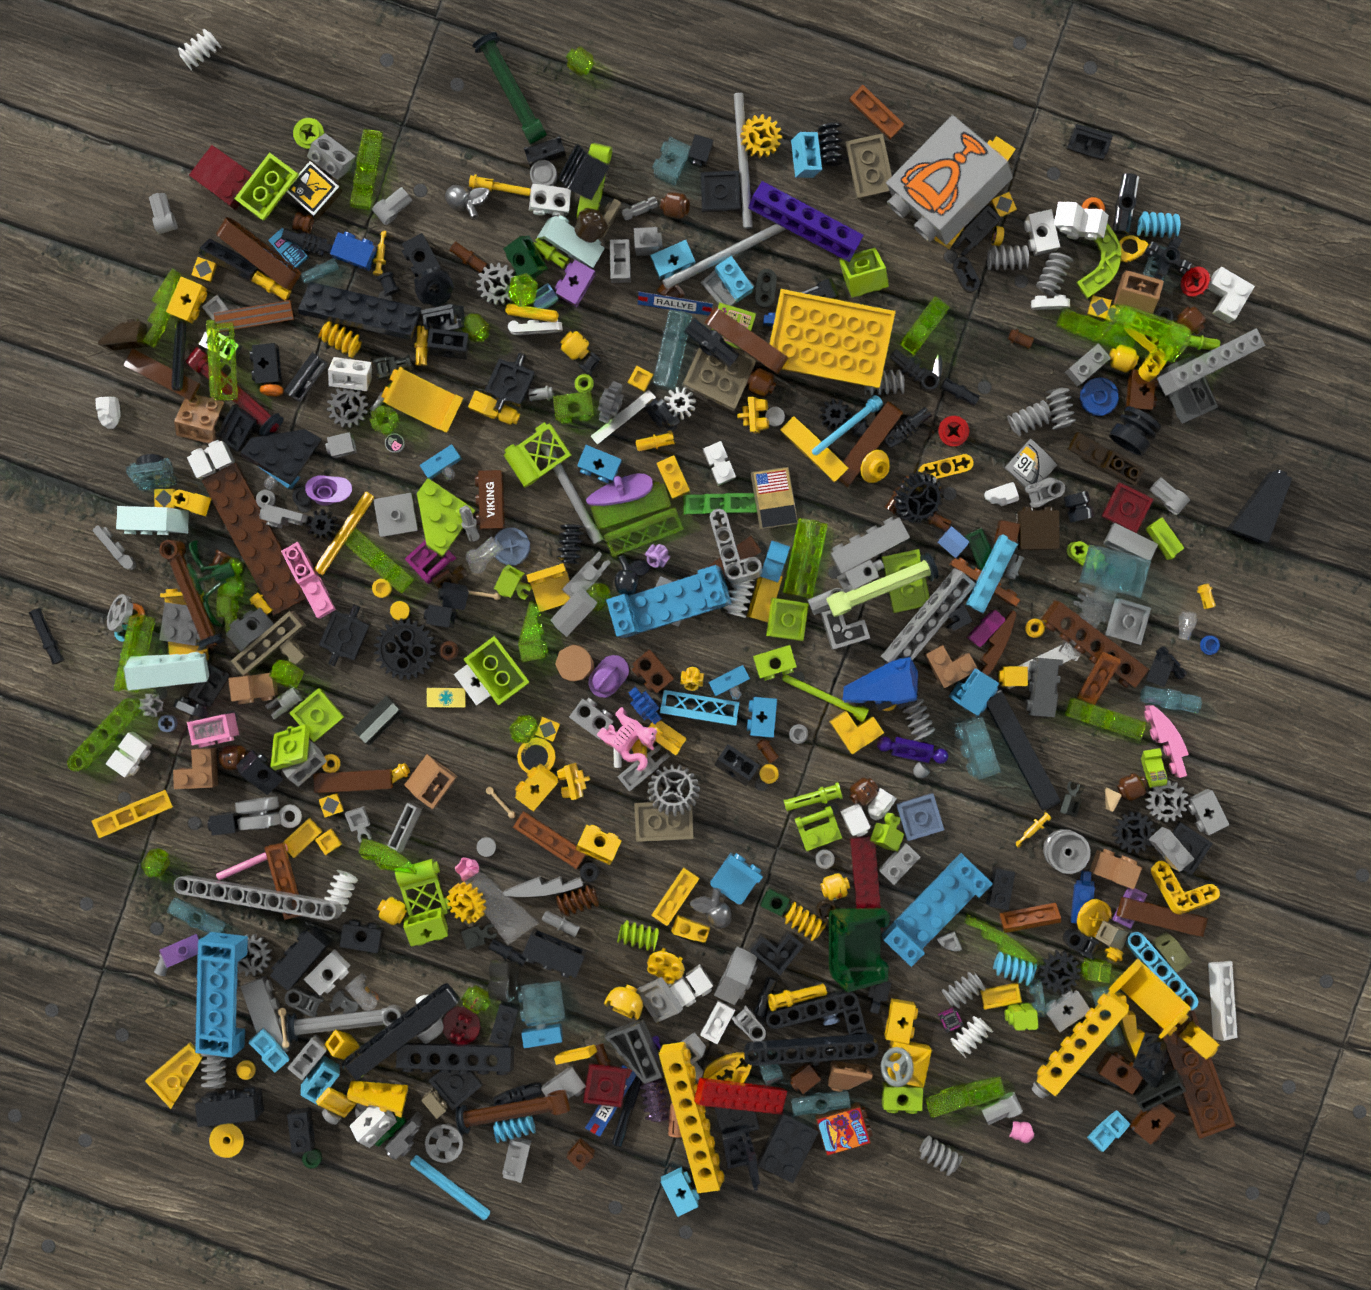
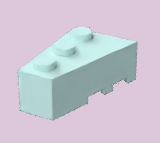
[537,215,605,268]
[116,506,189,536]

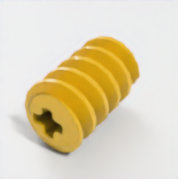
[318,321,362,358]
[784,901,827,942]

